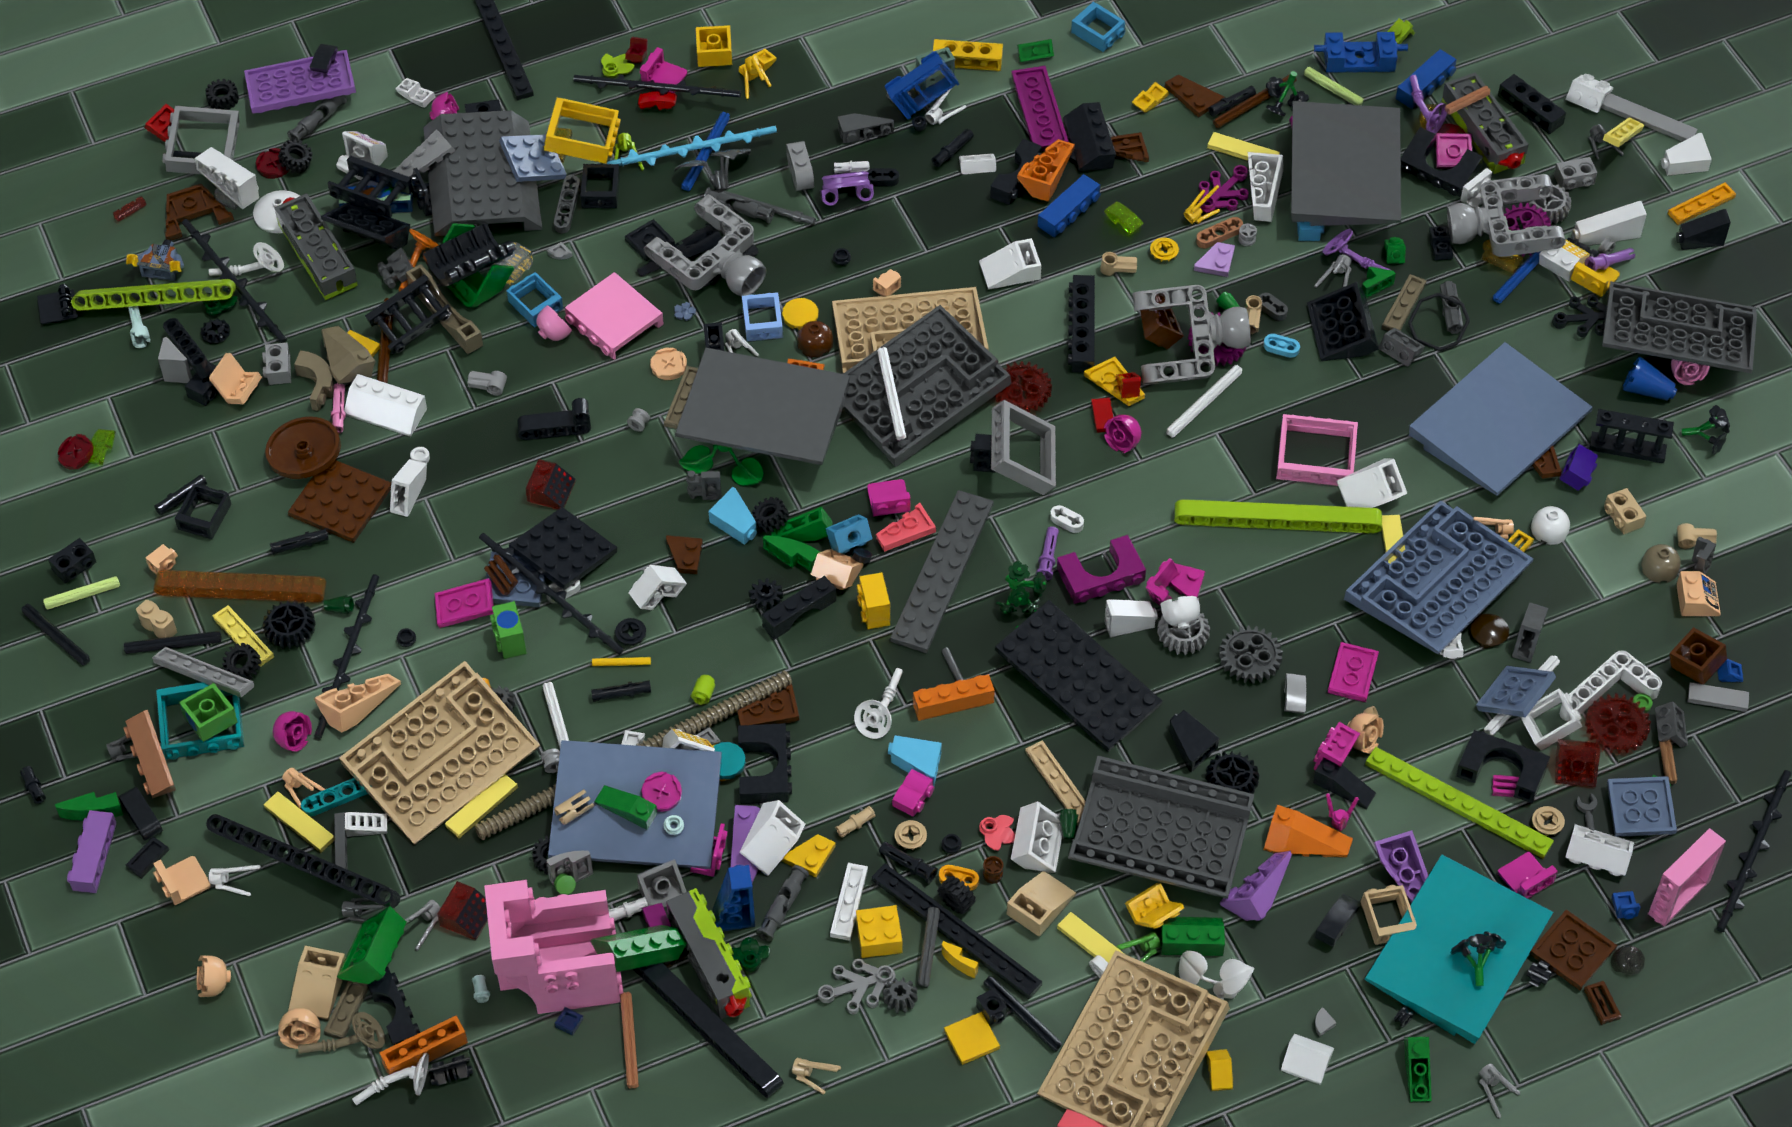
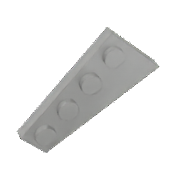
[394,129,456,177]

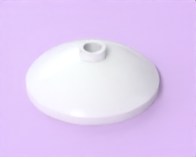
[253,190,300,234]

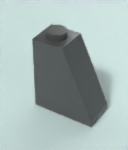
[1512,603,1548,663]

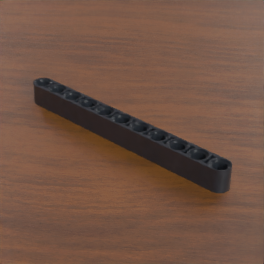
[206,814,400,908]
[633,963,784,1098]

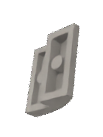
[546,850,593,886]

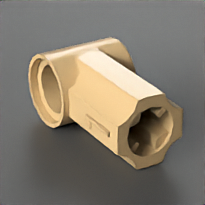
[1100,252,1137,276]
[1245,295,1262,334]
[1677,523,1717,549]

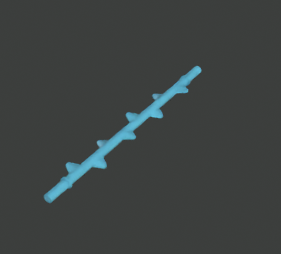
[604,125,777,167]

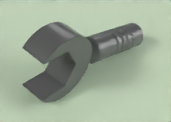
[1576,794,1597,834]

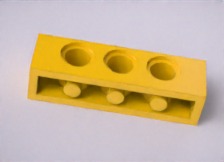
[933,39,1003,71]

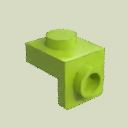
[1387,18,1415,44]

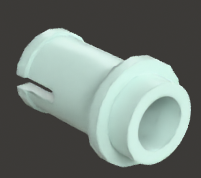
[472,975,490,1003]

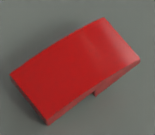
[638,91,677,110]

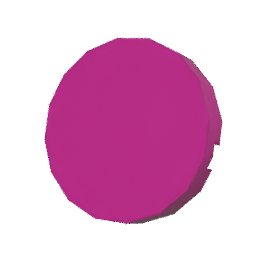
[641,772,682,812]

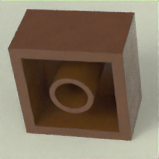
[1670,627,1727,685]

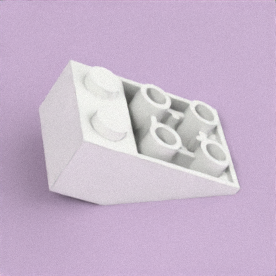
[979,238,1041,290]
[1337,458,1407,508]
[740,800,805,876]

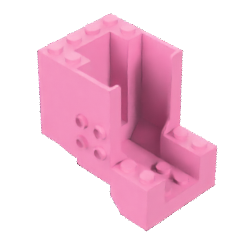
[484,880,623,1014]

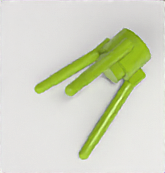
[614,133,644,170]

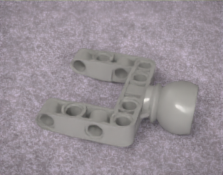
[1447,174,1566,257]
[644,194,767,296]
[1132,285,1251,385]

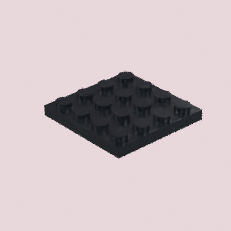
[509,507,617,590]

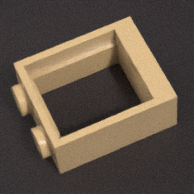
[1360,885,1417,945]

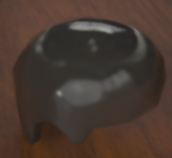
[1610,945,1645,976]

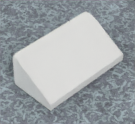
[959,154,996,174]

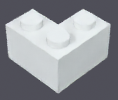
[628,565,687,610]

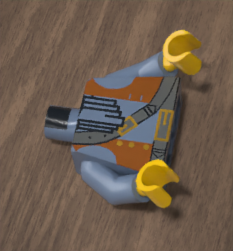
[126,240,184,281]

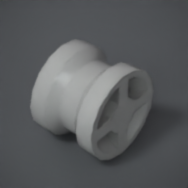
[1238,223,1257,246]
[627,408,650,432]
[541,749,560,773]

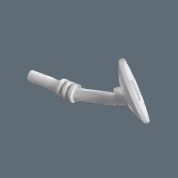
[209,242,284,276]
[854,668,903,739]
[352,1053,429,1105]

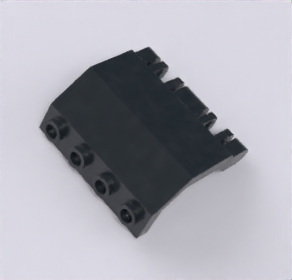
[422,223,516,286]

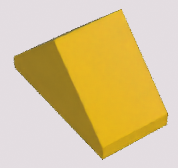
[1206,1049,1233,1091]

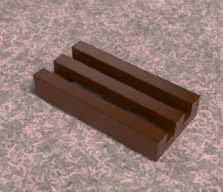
[484,555,518,596]
[1584,981,1621,1025]

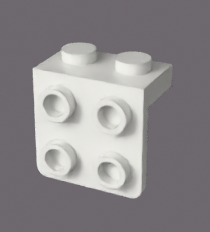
[1565,74,1613,113]

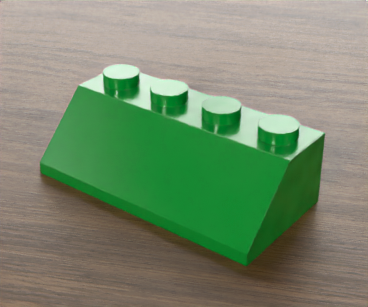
[337,906,407,984]
[590,925,686,972]

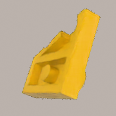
[782,834,836,877]

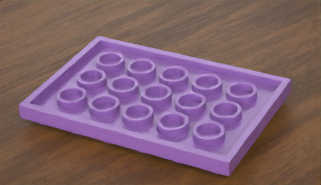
[244,50,356,114]

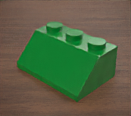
[1160,917,1225,956]

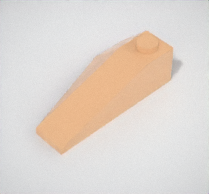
[314,674,401,733]

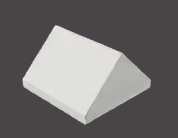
[1281,1034,1334,1085]

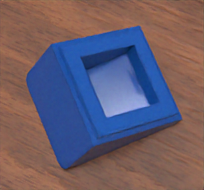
[1717,659,1744,682]

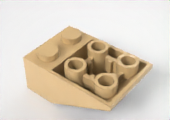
[1007,871,1076,937]
[288,946,346,1020]

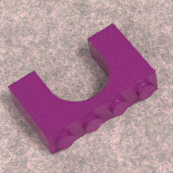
[1057,535,1146,604]

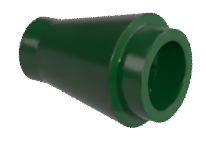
[324,595,354,614]
[1059,809,1078,839]

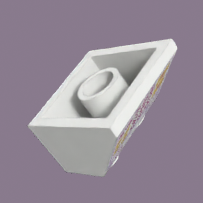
[342,131,388,166]

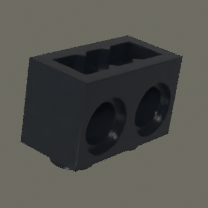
[970,434,996,473]
[48,538,97,584]

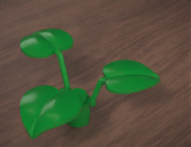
[679,444,763,486]

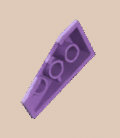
[731,805,760,883]
[1374,830,1428,903]

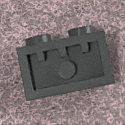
[1379,328,1425,367]
[1692,537,1716,575]
[1655,701,1688,747]

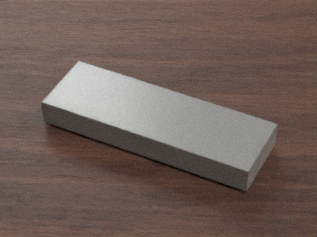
[1687,682,1749,712]

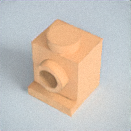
[873,269,901,296]
[146,544,178,579]

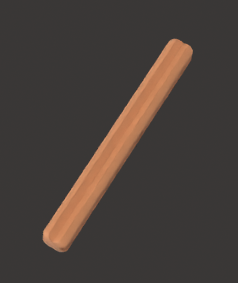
[620,992,639,1089]

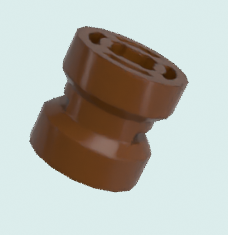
[983,856,1003,884]

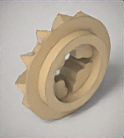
[1532,806,1565,836]
[895,820,927,850]

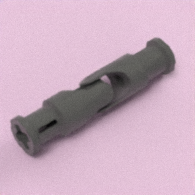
[287,95,347,143]
[704,187,775,224]
[756,865,809,942]

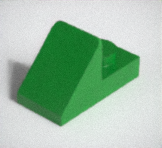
[1361,267,1396,299]

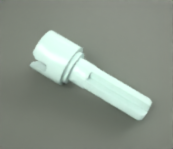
[128,306,150,348]

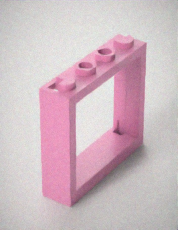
[1276,414,1358,486]
[1648,828,1726,927]

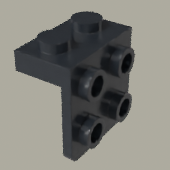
[411,168,432,216]

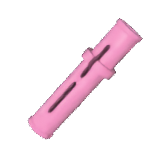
[331,383,346,434]

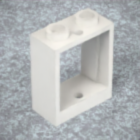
[1521,689,1583,751]

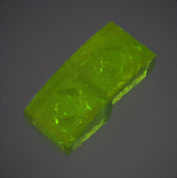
[1104,202,1144,235]
[87,429,116,465]

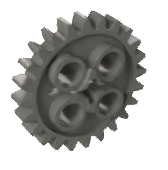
[1219,625,1283,684]

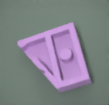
[1194,242,1235,277]

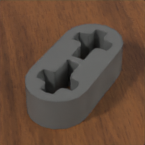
[1258,293,1288,321]

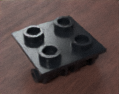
[37,284,78,325]
[428,1055,473,1086]

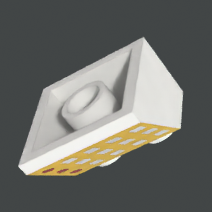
[1539,239,1590,282]
[662,729,715,751]

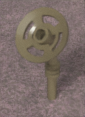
[298,1012,385,1054]

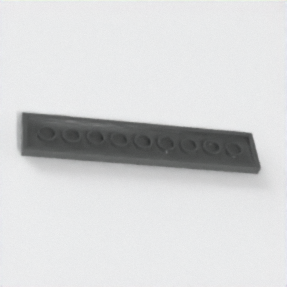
[890,490,994,653]

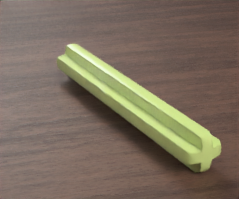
[1304,67,1364,105]
[43,576,120,609]

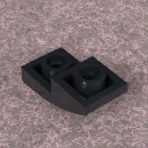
[310,44,338,74]
[1429,226,1453,260]

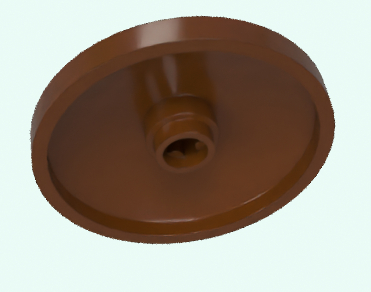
[265,417,341,479]

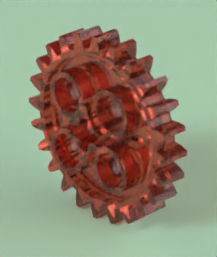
[994,361,1052,413]
[1585,693,1651,754]

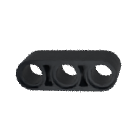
[118,787,163,841]

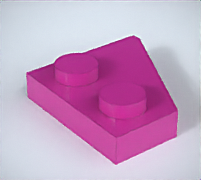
[1169,563,1205,598]

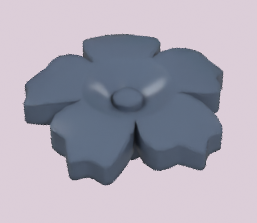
[674,302,696,321]

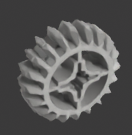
[1523,182,1571,224]
[1157,613,1210,655]

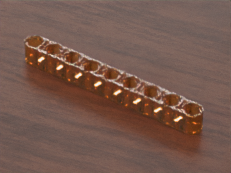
[153,570,327,602]

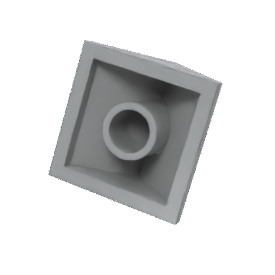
[158,337,192,383]
[637,859,687,907]

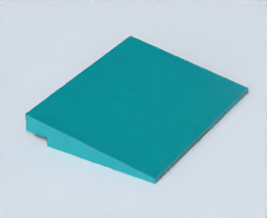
[1364,855,1554,1044]

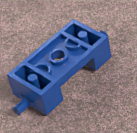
[1314,32,1408,72]

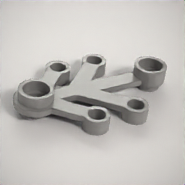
[818,959,895,1014]

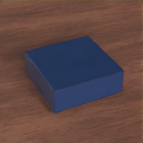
[554,1007,584,1035]

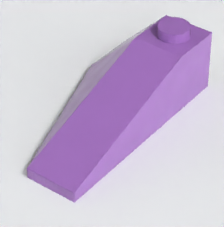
[1220,851,1292,921]

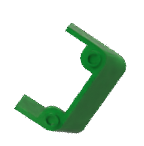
[442,223,514,307]

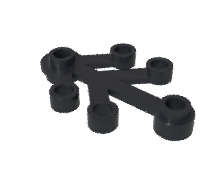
[1552,295,1606,337]

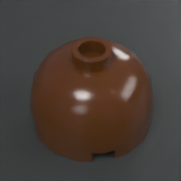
[797,320,833,357]

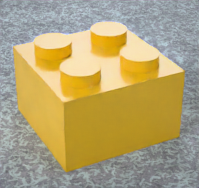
[696,25,732,67]
[857,572,890,629]
[856,905,903,958]

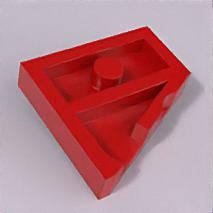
[144,104,174,142]

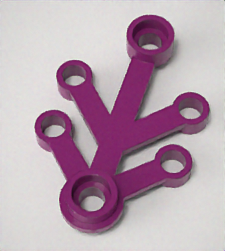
[1199,165,1249,213]

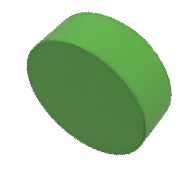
[1632,694,1653,714]
[554,873,576,895]

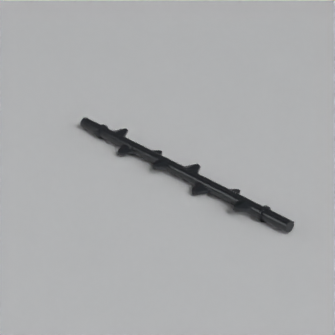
[573,74,741,98]
[182,219,287,343]
[479,533,624,655]
[314,574,379,739]
[1716,770,1791,932]

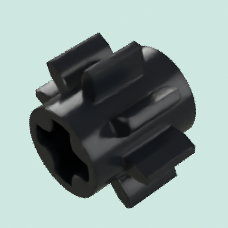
[1526,960,1552,987]

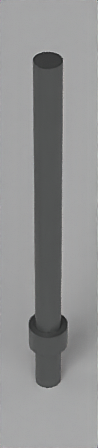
[716,189,816,225]

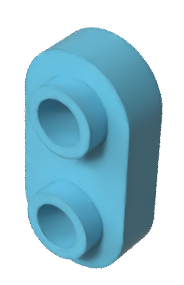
[1263,334,1300,358]

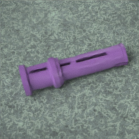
[1585,248,1635,271]
[1036,527,1059,581]

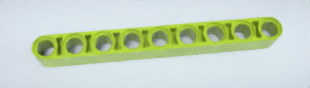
[71,279,236,310]

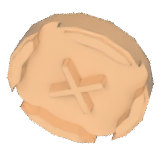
[650,348,687,380]

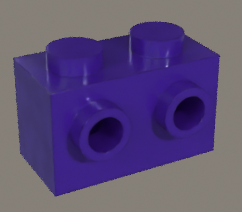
[1560,444,1598,491]

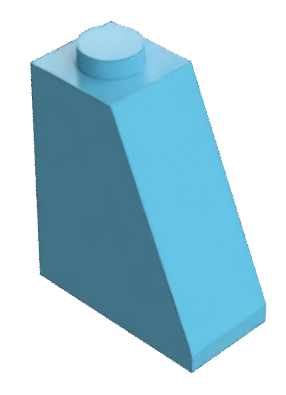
[709,487,757,545]
[888,735,942,786]

